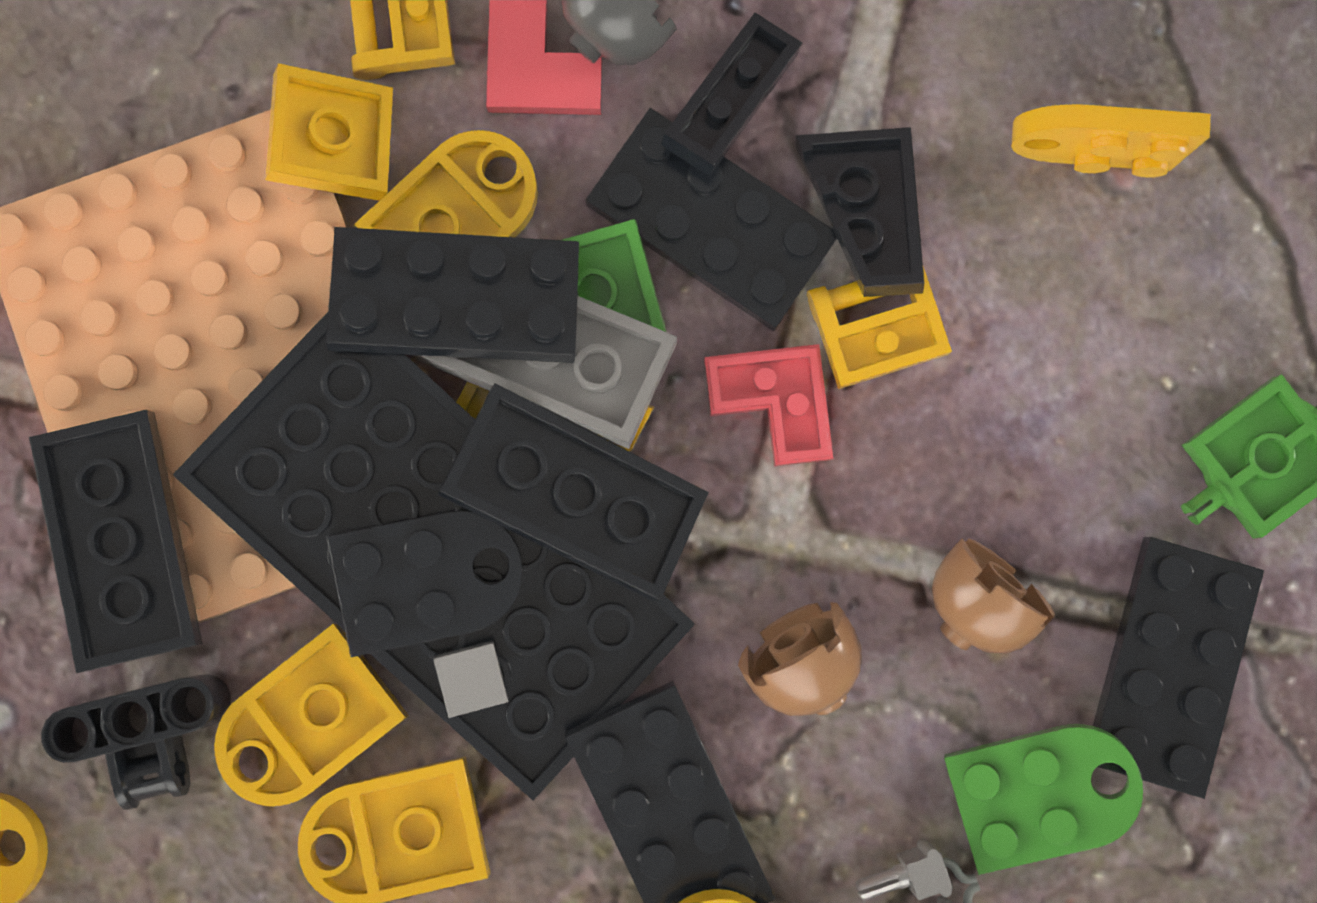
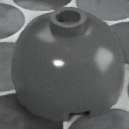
[561,0,677,65]

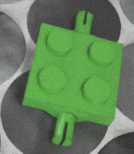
[1181,374,1317,539]

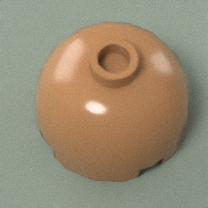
[932,538,1055,654]
[738,602,862,716]

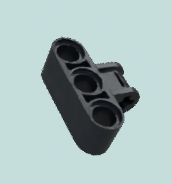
[41,674,231,810]

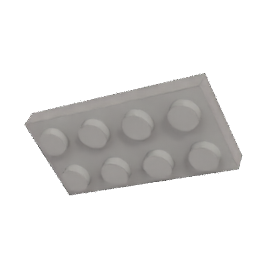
[410,296,677,449]

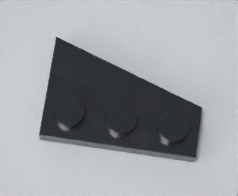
[796,127,925,297]

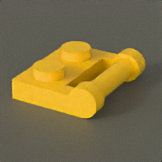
[350,0,455,80]
[807,267,952,389]

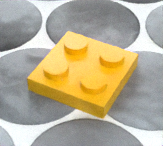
[265,63,393,201]

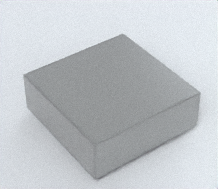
[433,640,508,718]

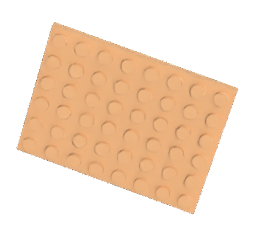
[0,110,349,623]

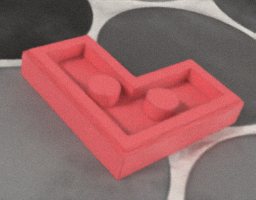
[486,0,602,115]
[704,344,834,467]

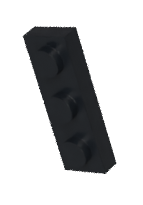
[661,12,803,177]

